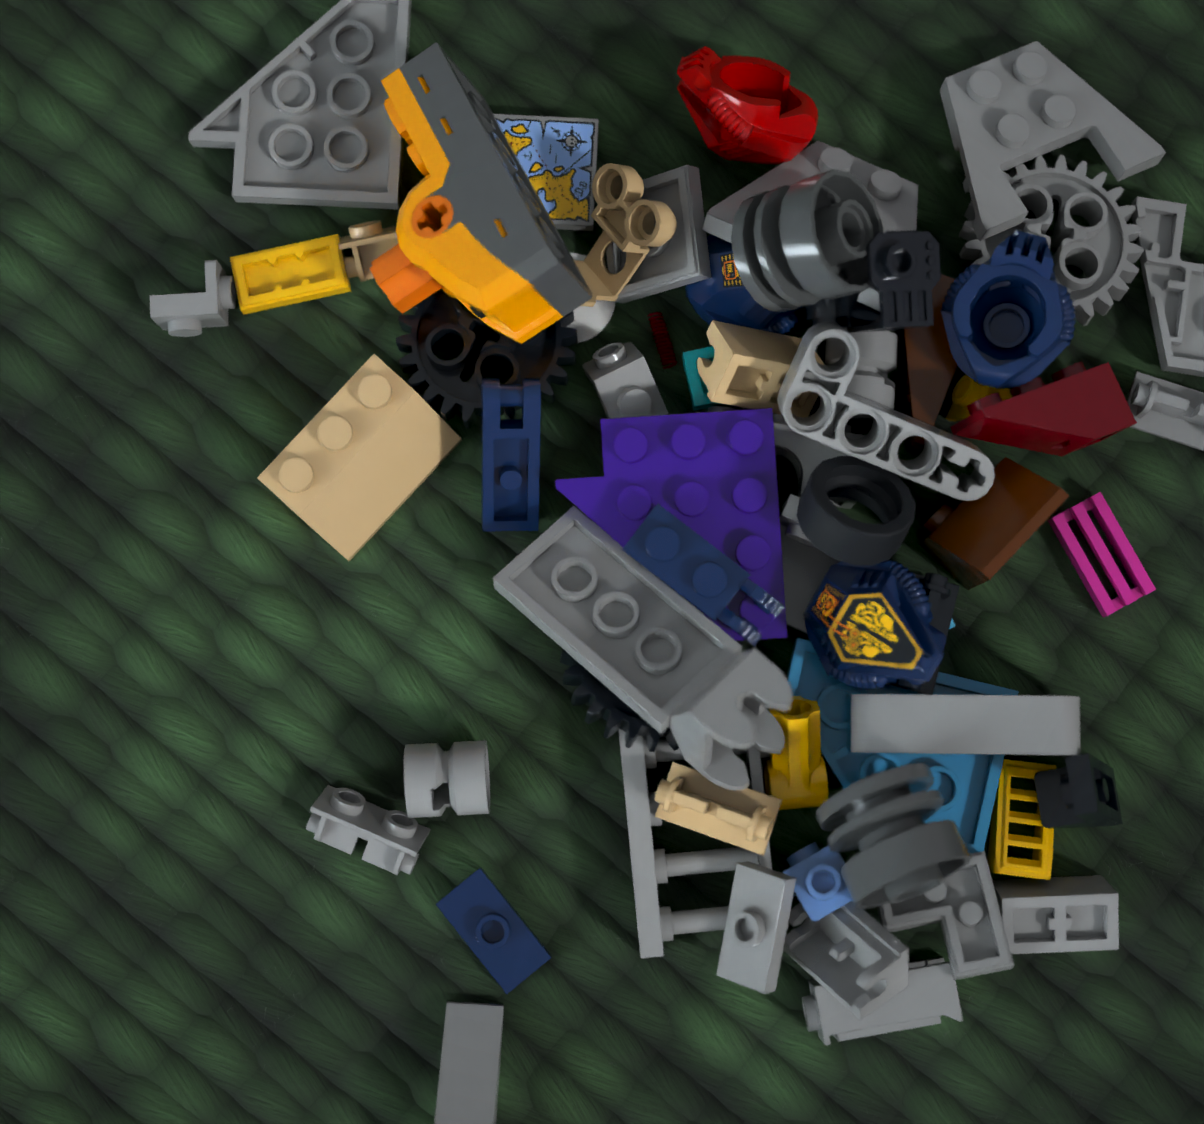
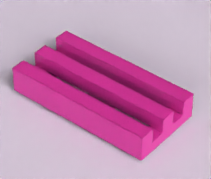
[1048,492,1156,618]

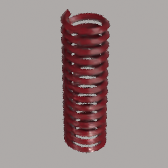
[647,312,677,369]

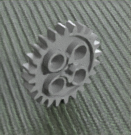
[959,155,1144,326]

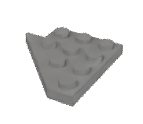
[188,0,411,210]

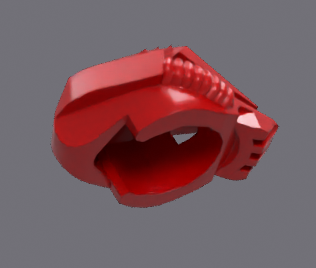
[677,46,819,164]

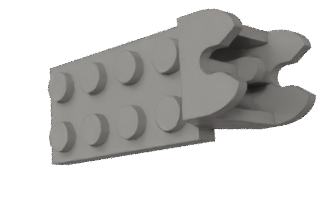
[493,506,792,790]

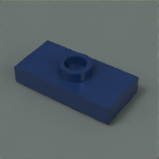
[435,867,552,994]

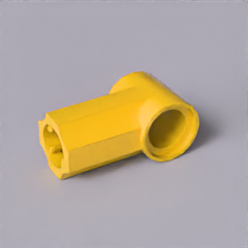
[764,695,828,810]

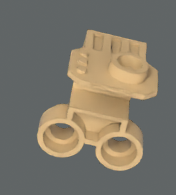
[574,163,677,307]

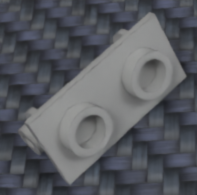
[1127,372,1204,451]
[306,785,431,875]

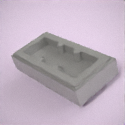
[716,861,796,994]

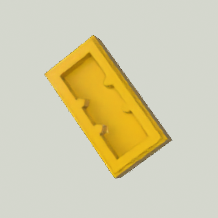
[230,234,352,315]

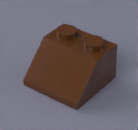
[919,457,1069,590]

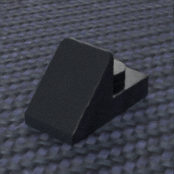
[1034,753,1123,829]

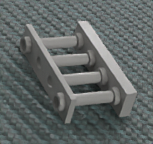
[618,729,788,958]

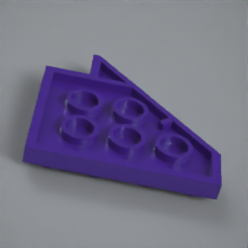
[555,408,787,641]

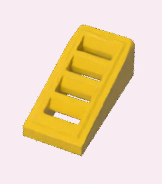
[987,759,1056,880]

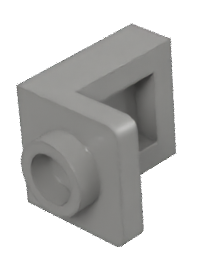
[150,260,236,337]
[582,342,669,419]

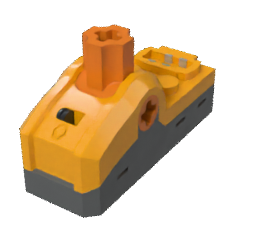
[370,42,592,344]

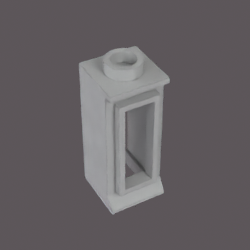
[802,957,963,1045]

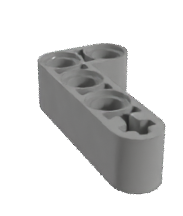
[777,321,995,501]
[851,694,1081,756]

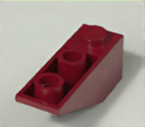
[950,362,1136,456]

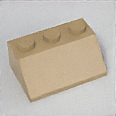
[257,354,462,561]

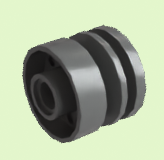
[731,169,883,312]
[816,763,971,909]

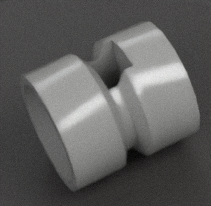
[824,328,899,419]
[404,740,490,818]

